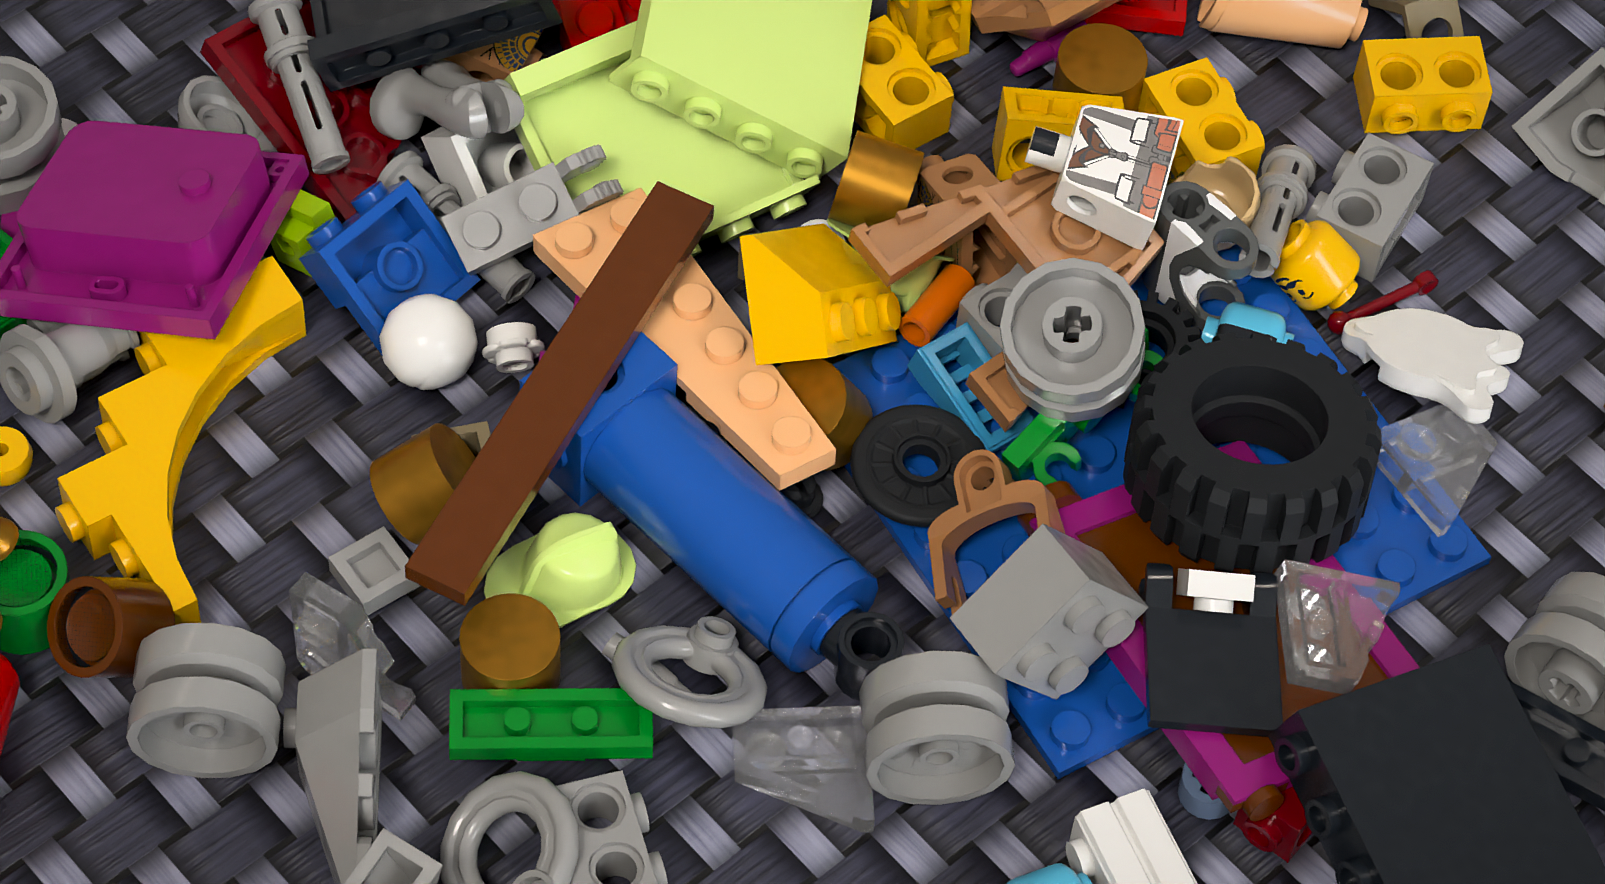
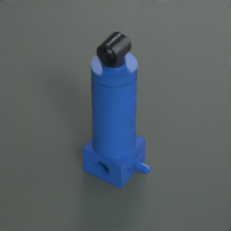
[519,332,905,701]

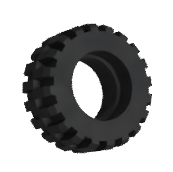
[1123,333,1382,575]

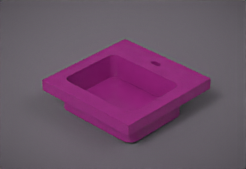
[0,121,309,340]

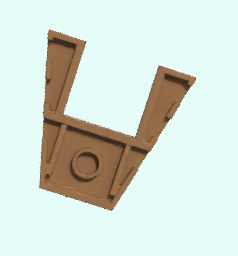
[848,166,1164,432]

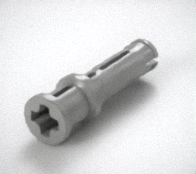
[247,0,350,174]
[1239,144,1316,278]
[377,150,535,304]

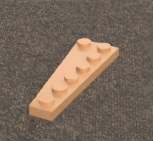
[533,188,836,491]

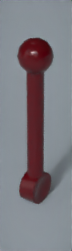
[1327,270,1439,335]

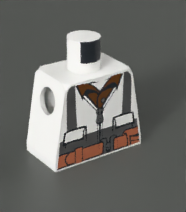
[1024,104,1184,250]

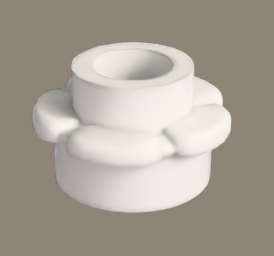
[482,322,545,373]

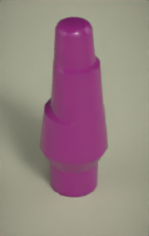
[1009,20,1087,77]

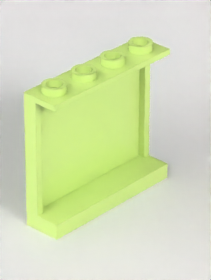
[608,0,872,179]
[505,21,821,257]

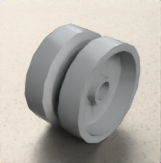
[0,56,65,215]
[1000,258,1145,422]
[1504,572,1605,731]
[126,623,286,778]
[859,650,1015,805]

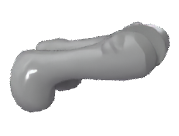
[369,59,524,140]

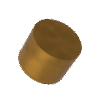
[1052,23,1148,112]
[828,130,925,227]
[776,359,873,471]
[370,423,475,545]
[459,593,561,689]

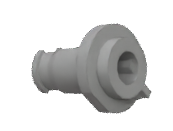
[0,324,140,423]

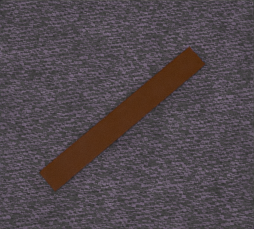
[405,181,714,606]

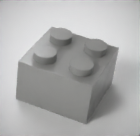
[950,524,1149,700]

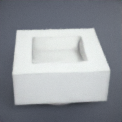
[1176,568,1255,613]

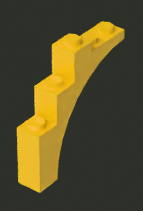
[55,256,306,625]

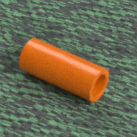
[899,264,975,347]

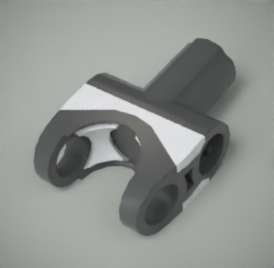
[1142,181,1259,331]

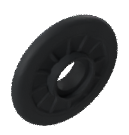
[850,405,988,527]

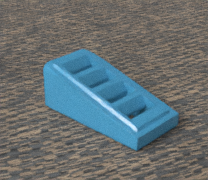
[907,322,1034,453]

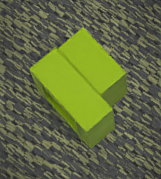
[270,189,335,277]

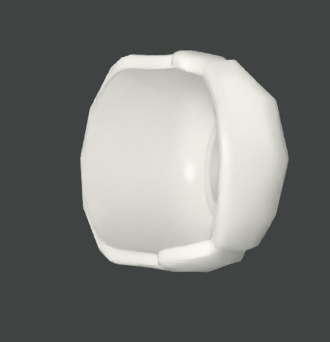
[379,294,478,390]

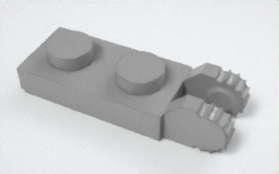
[441,144,624,276]

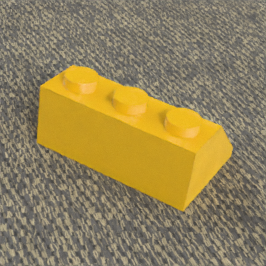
[740,224,901,365]

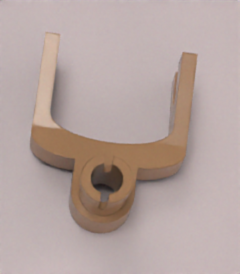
[927,449,1065,615]

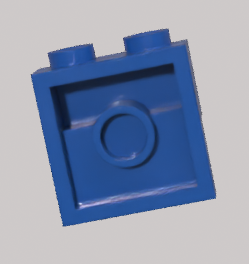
[299,179,481,356]

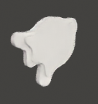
[1341,308,1524,424]

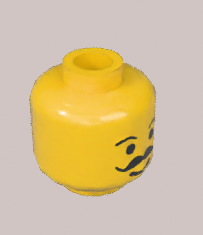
[1271,219,1360,311]

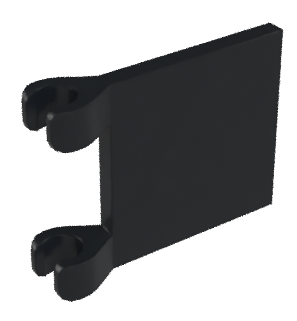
[1138,563,1283,737]

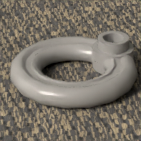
[612,616,767,729]
[440,771,579,884]

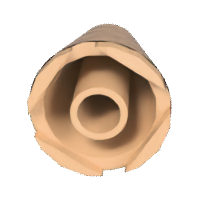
[1197,0,1368,49]

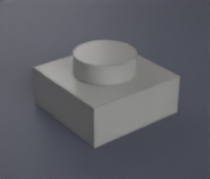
[328,526,420,618]

